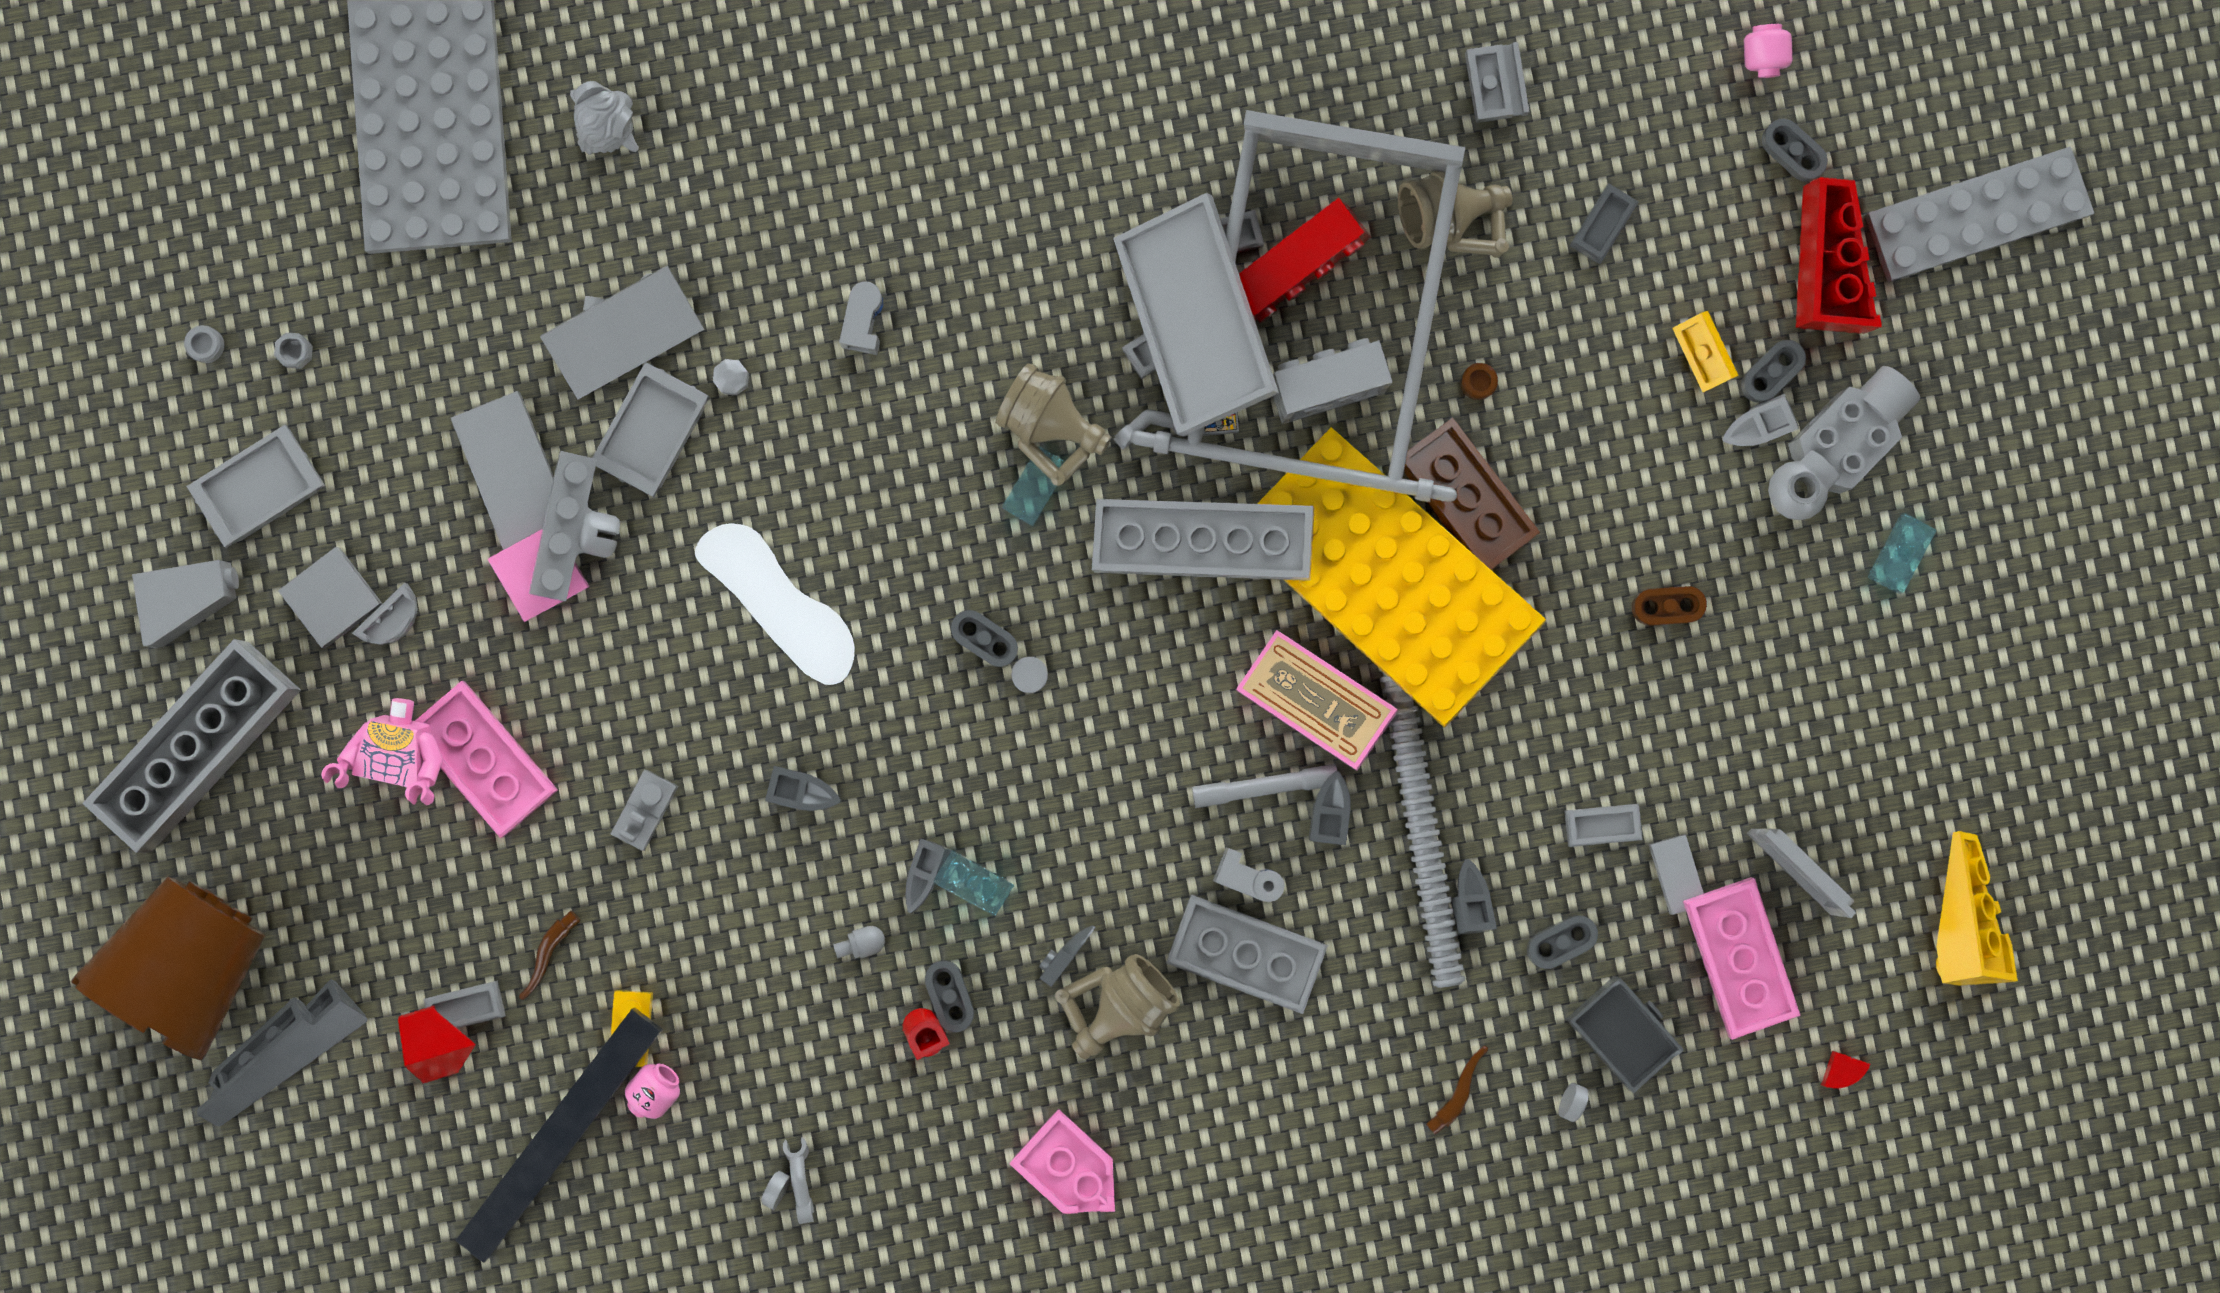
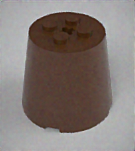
[71,876,265,1060]

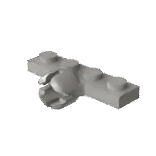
[529,451,620,602]

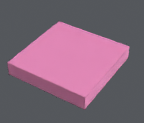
[488,529,589,622]

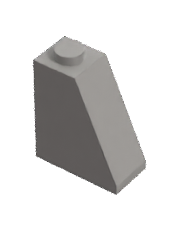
[132,560,239,648]

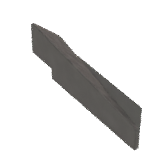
[197,979,367,1126]

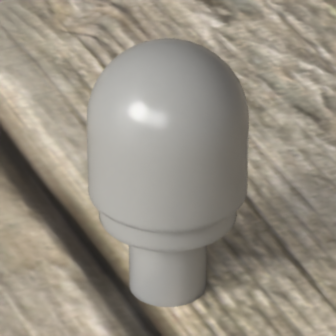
[833,926,885,959]

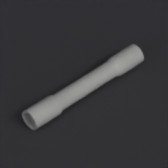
[1192,764,1337,808]

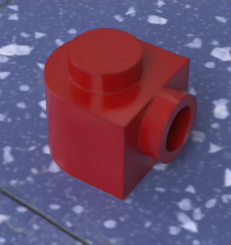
[902,1008,950,1060]

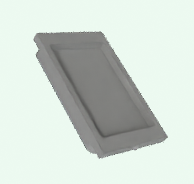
[592,362,709,497]
[186,424,325,548]
[1747,828,1856,918]

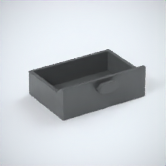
[1566,976,1684,1093]

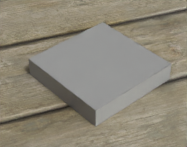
[278,547,383,649]

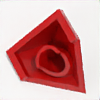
[398,1006,476,1084]

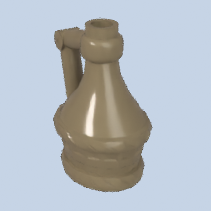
[1398,171,1513,258]
[995,363,1112,486]
[1055,954,1180,1060]

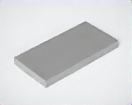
[540,265,704,399]
[450,391,554,550]
[1166,894,1328,1014]

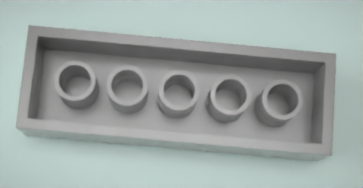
[82,639,301,853]

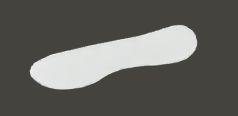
[695,523,855,685]

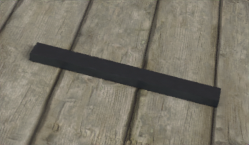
[455,1007,663,1263]

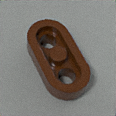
[1632,586,1707,626]

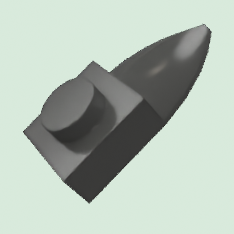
[765,766,841,811]
[1309,771,1351,845]
[905,838,955,913]
[1452,859,1497,935]
[1039,925,1096,987]

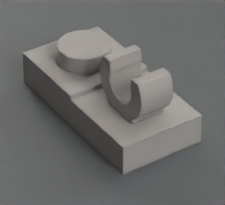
[611,770,679,851]

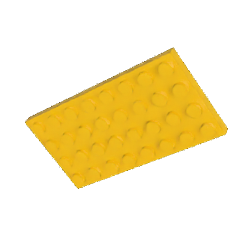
[1257,427,1546,728]

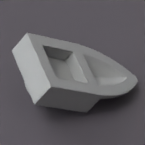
[1722,394,1799,446]

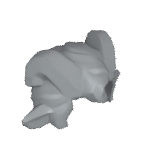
[570,81,639,155]

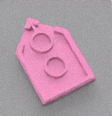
[1009,1109,1115,1214]

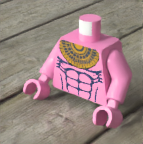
[321,698,443,805]

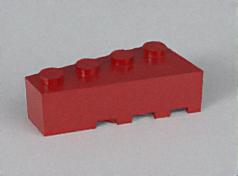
[1796,177,1882,334]
[1239,197,1372,323]

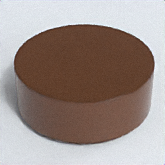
[1460,363,1498,400]

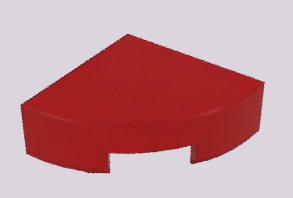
[1821,1051,1870,1088]

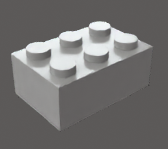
[1273,338,1392,425]

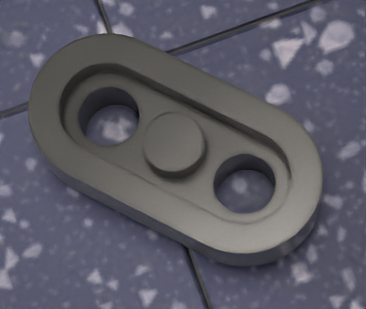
[1762,119,1828,182]
[1741,340,1806,403]
[951,610,1018,667]
[1527,915,1598,969]
[925,960,974,1032]

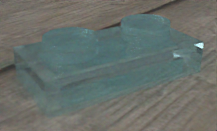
[1868,513,1937,594]
[933,850,1014,916]

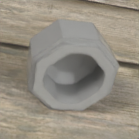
[274,333,313,369]
[713,359,749,396]

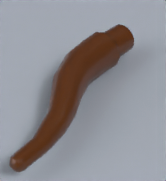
[519,910,581,1000]
[1426,1046,1488,1135]

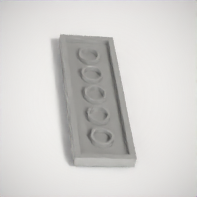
[1865,146,2095,283]
[1092,499,1314,581]

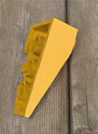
[1936,831,2018,986]

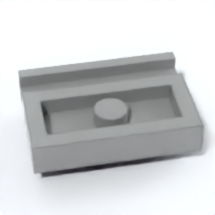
[1465,42,1529,123]

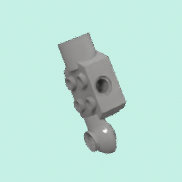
[1768,366,1920,520]

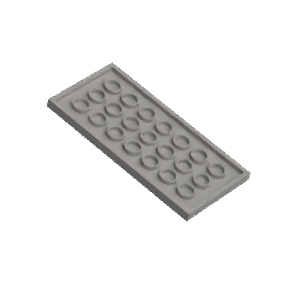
[347,0,512,254]

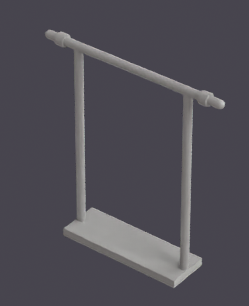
[1131,110,1465,502]

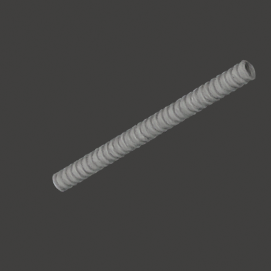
[1378,667,1465,988]

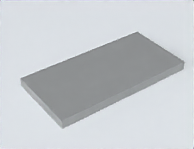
[1113,193,1279,436]

